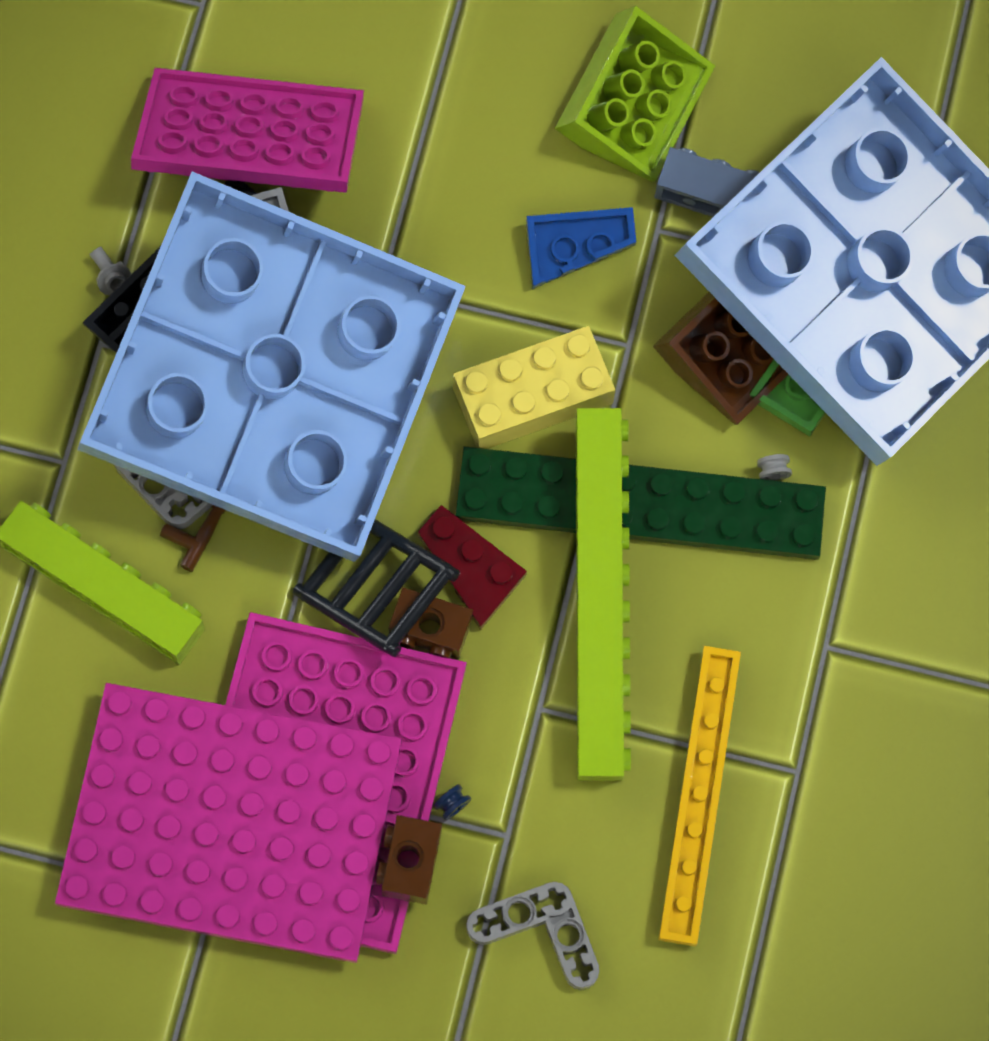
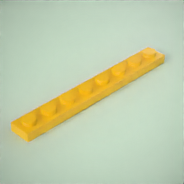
[658,646,741,947]

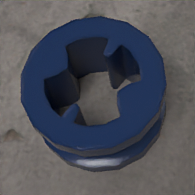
[434,784,472,820]

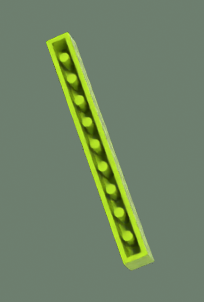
[576,408,631,781]

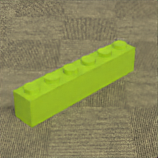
[0,500,205,665]

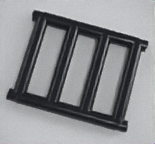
[292,519,460,657]

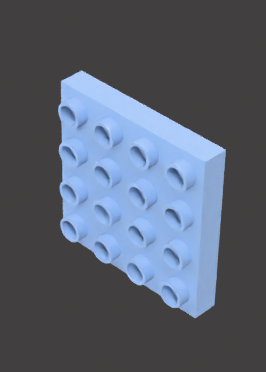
[675,57,989,466]
[78,171,466,562]

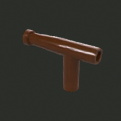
[160,505,226,572]

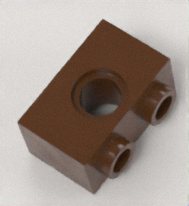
[388,587,473,659]
[376,815,442,905]

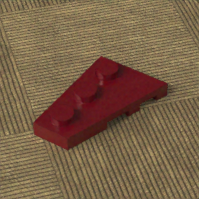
[418,505,527,630]

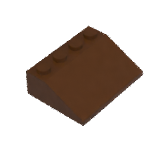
[653,292,788,425]

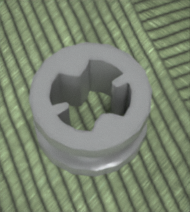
[757,454,792,481]

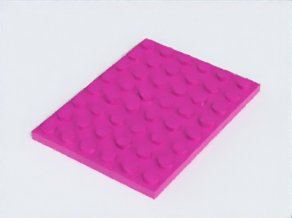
[225,612,467,955]
[55,683,402,963]

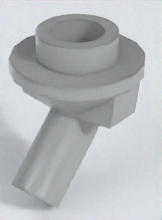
[90,247,131,295]

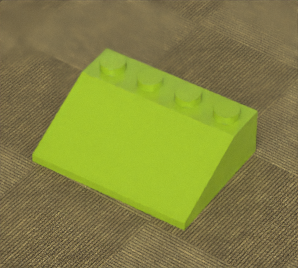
[555,6,715,182]

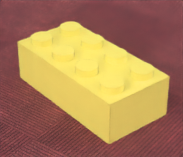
[453,326,616,449]

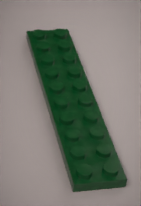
[456,446,826,560]

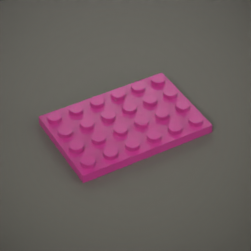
[131,68,364,193]

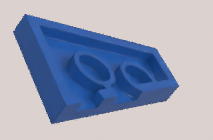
[526,207,636,289]

